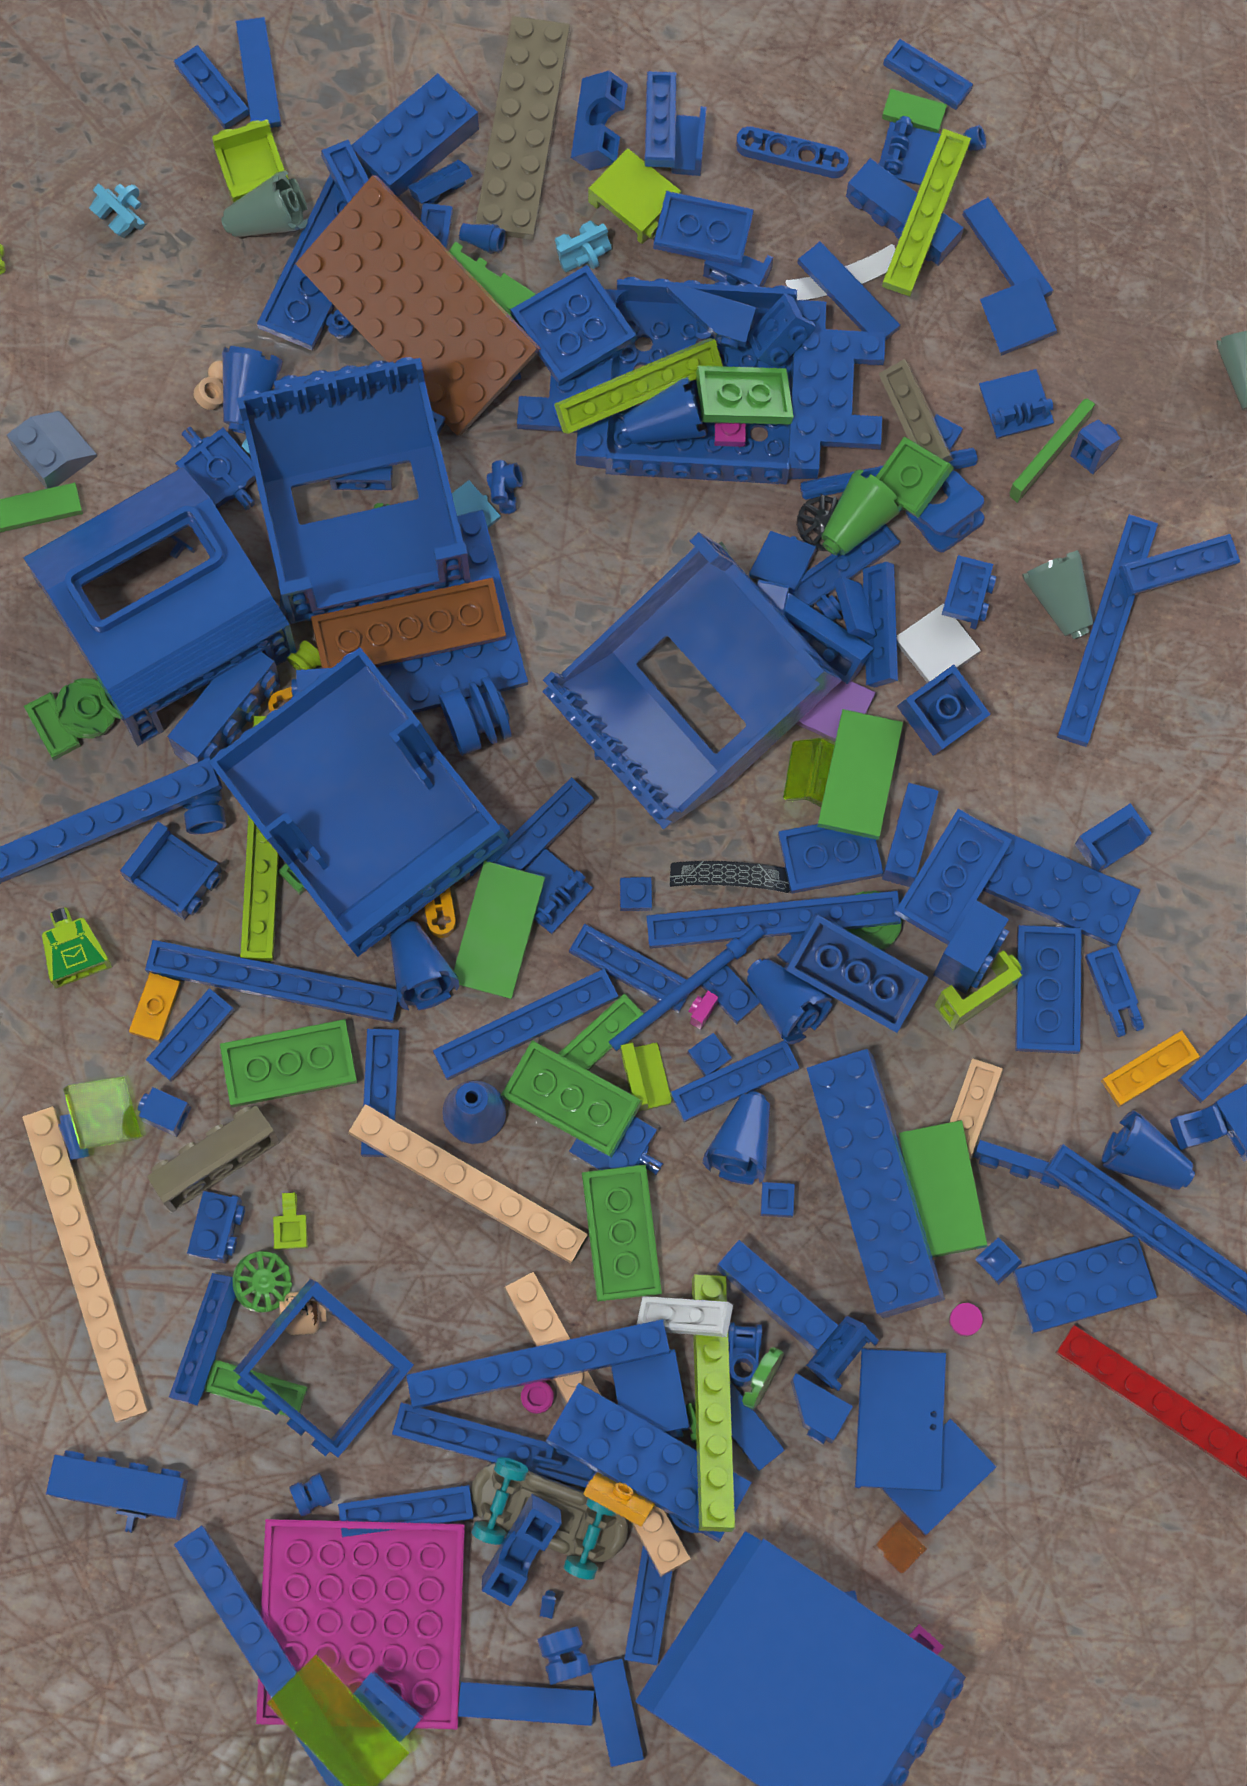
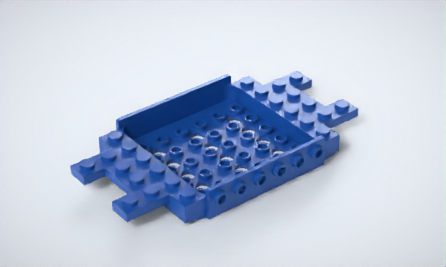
[517,277,885,485]

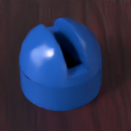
[963,125,986,151]

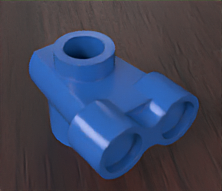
[487,460,523,514]

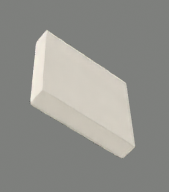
[896,603,981,683]

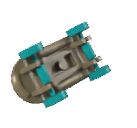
[471,1457,628,1580]

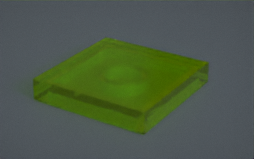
[63,1076,141,1149]

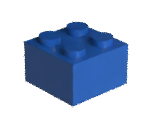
[897,664,991,756]

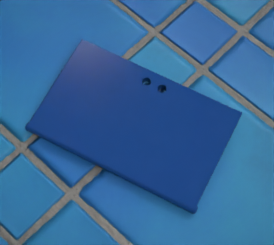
[855,1348,946,1491]

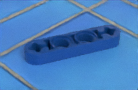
[736,126,849,178]

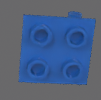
[879,116,941,185]
[979,369,1054,438]
[525,848,593,934]

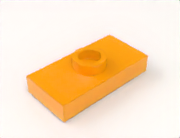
[129,972,181,1043]
[583,1472,655,1527]

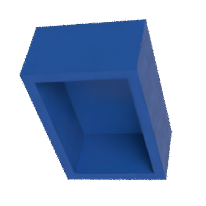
[933,900,1009,994]

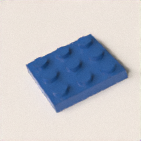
[510,265,636,385]

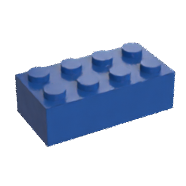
[351,73,479,197]
[167,652,280,765]
[784,913,929,1033]

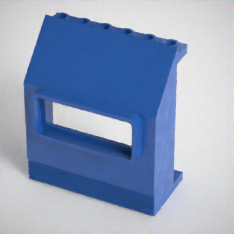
[237,357,471,624]
[23,467,297,747]
[543,532,842,830]

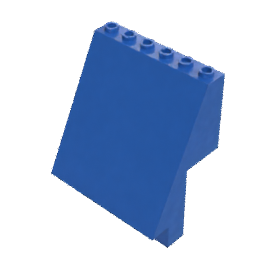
[208,647,509,957]
[635,1531,966,1786]

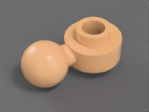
[194,361,223,410]

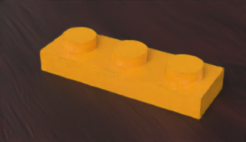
[1101,1030,1200,1108]

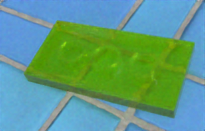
[266,1655,409,1786]

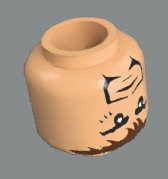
[279,1292,326,1335]

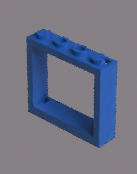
[234,1279,414,1458]

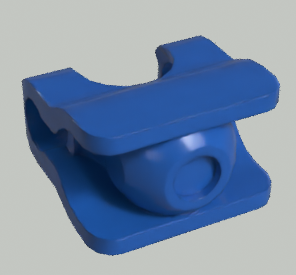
[905,470,984,552]

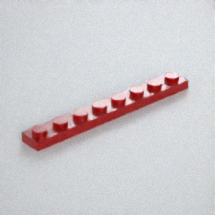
[1055,1325,1247,1480]

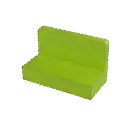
[620,1043,672,1112]

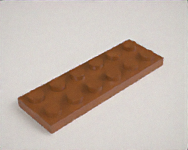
[311,578,506,669]

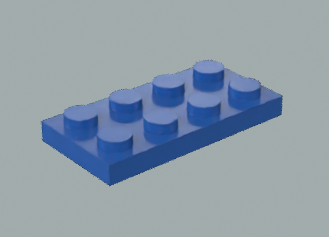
[895,809,1012,945]
[1015,925,1082,1054]
[1013,1236,1157,1334]

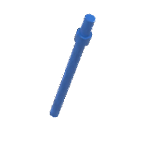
[609,924,765,1051]

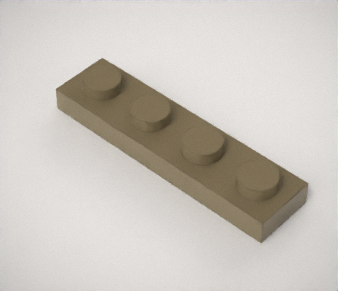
[878,359,953,462]

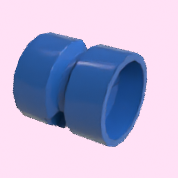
[182,789,227,834]
[537,1626,591,1685]

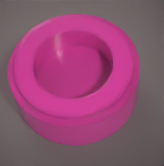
[949,1303,983,1337]
[521,1381,554,1414]

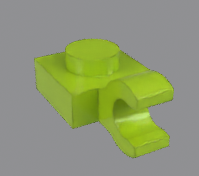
[273,1193,308,1250]

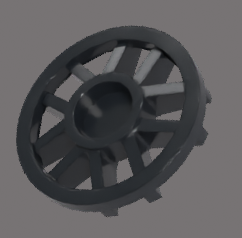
[796,495,838,551]

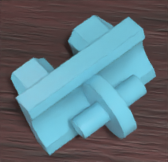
[89,183,146,238]
[555,221,612,273]

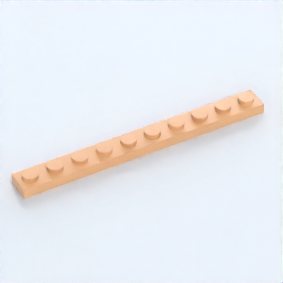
[22,1106,149,1423]
[505,1272,690,1577]

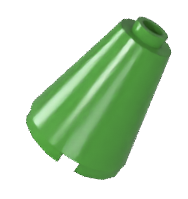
[821,469,903,556]

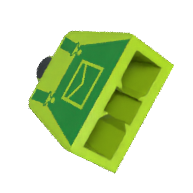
[42,907,112,988]

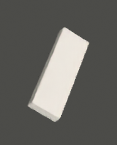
[637,1296,733,1337]

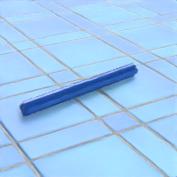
[800,448,977,499]

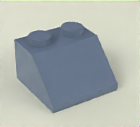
[7,411,97,489]

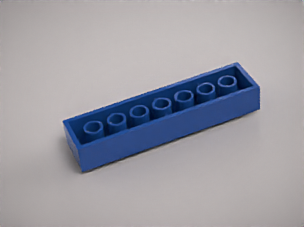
[807,1049,945,1319]

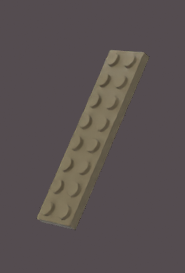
[475,16,570,240]

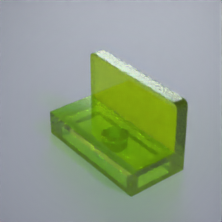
[783,738,835,807]

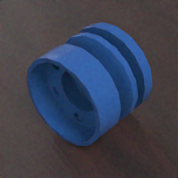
[438,676,512,756]

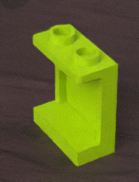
[212,120,289,203]
[588,148,681,244]
[934,950,1022,1031]

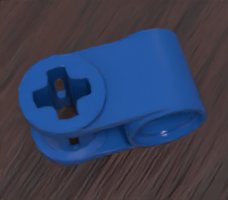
[728,1322,762,1387]

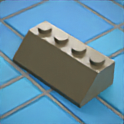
[147,1106,280,1213]

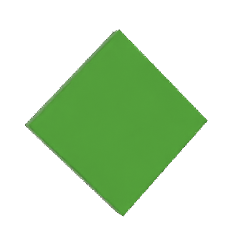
[876,436,954,518]

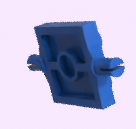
[175,427,256,510]
[569,1117,663,1175]

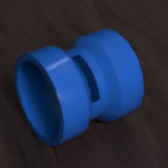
[289,1473,332,1517]

